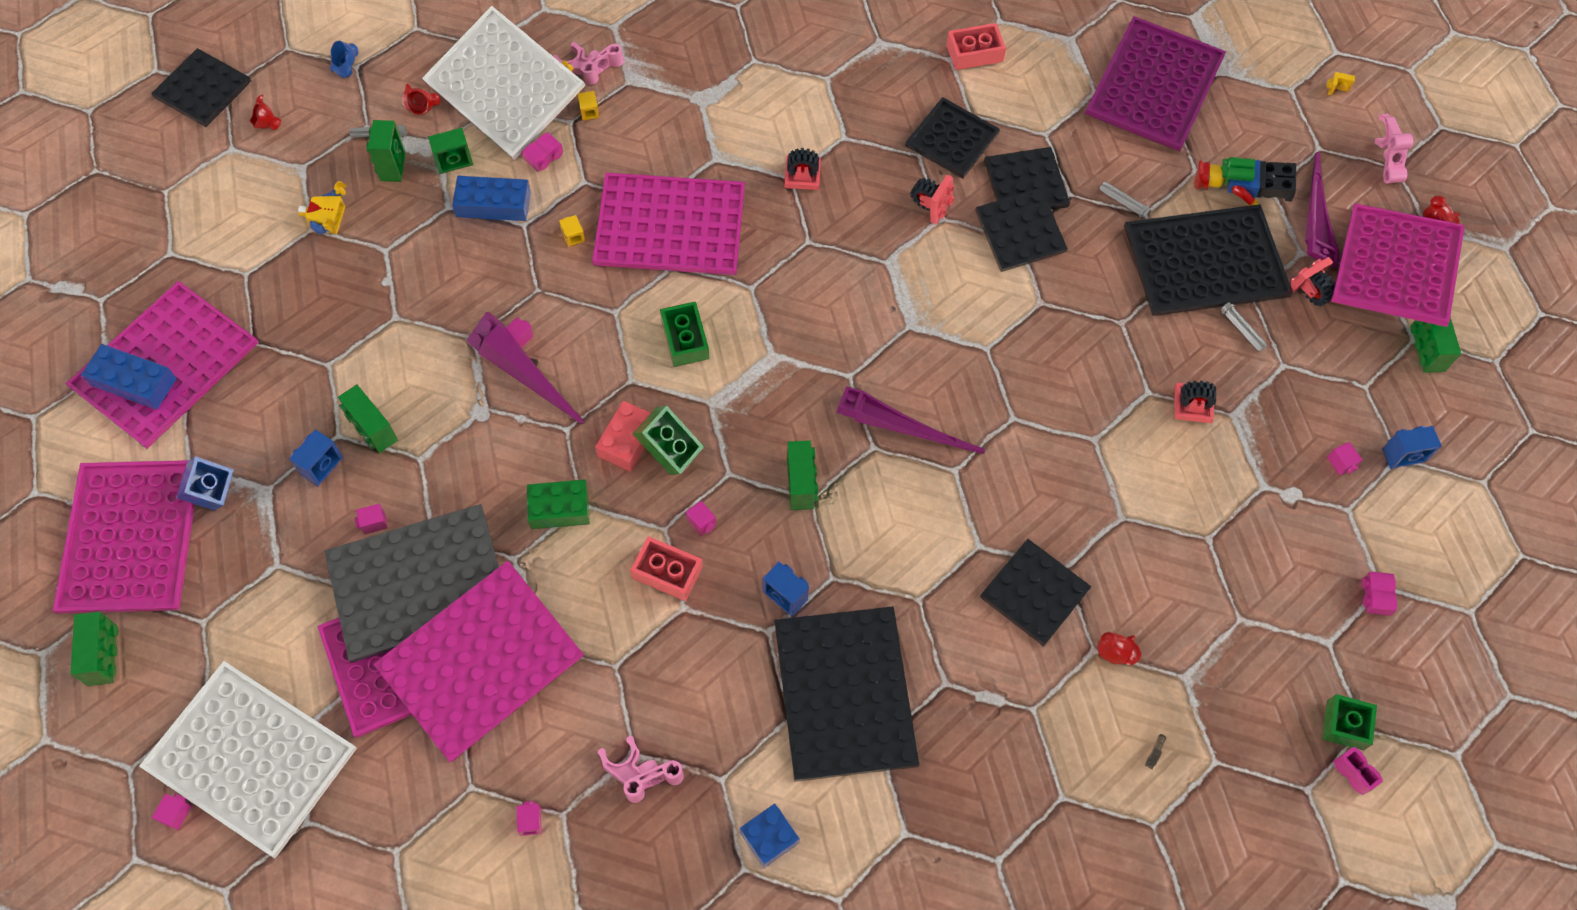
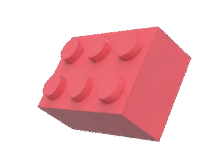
[946,23,1006,70]
[595,401,651,472]
[630,536,703,602]

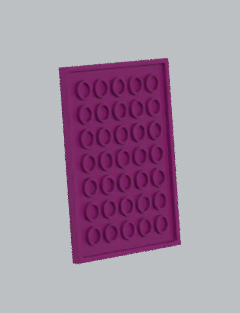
[1085,16,1227,152]

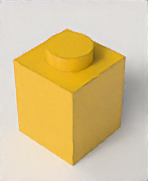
[578,91,599,121]
[559,215,585,247]

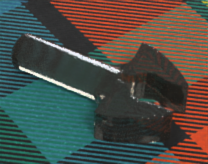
[1145,734,1166,770]

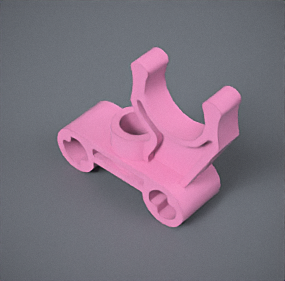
[553,42,624,85]
[1375,113,1413,184]
[598,736,684,803]

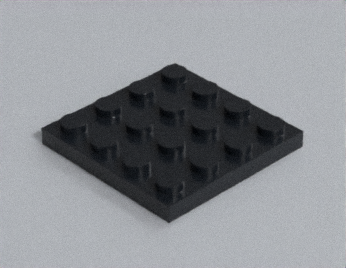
[151,48,251,127]
[905,97,1000,179]
[984,147,1070,210]
[975,187,1068,272]
[980,539,1092,647]

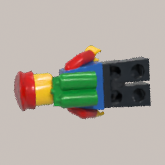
[1194,157,1297,206]

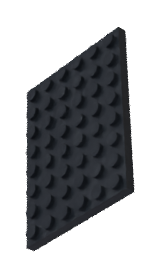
[1124,204,1293,316]
[774,606,920,782]

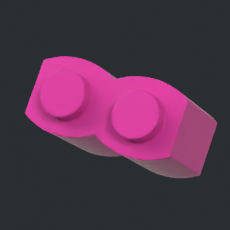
[522,132,563,172]
[1362,571,1397,616]
[1333,747,1383,795]

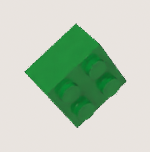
[428,128,473,174]
[1322,694,1377,751]

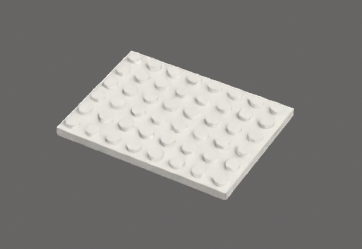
[422,6,586,160]
[139,661,357,858]

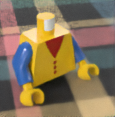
[298,181,347,235]

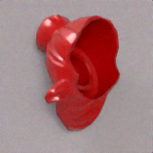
[402,84,440,115]
[250,94,281,130]
[1423,195,1460,224]
[1097,632,1142,665]

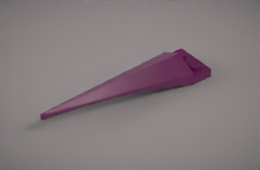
[1305,151,1339,269]
[466,312,584,424]
[837,386,985,454]

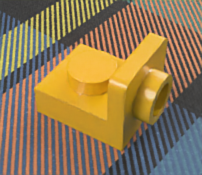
[1326,72,1355,95]

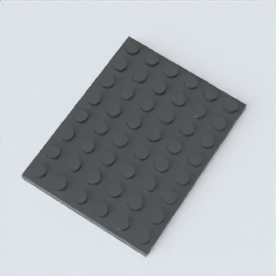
[324,504,499,663]

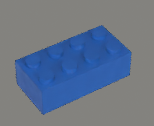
[452,175,531,221]
[81,344,177,410]

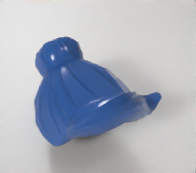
[330,40,359,78]

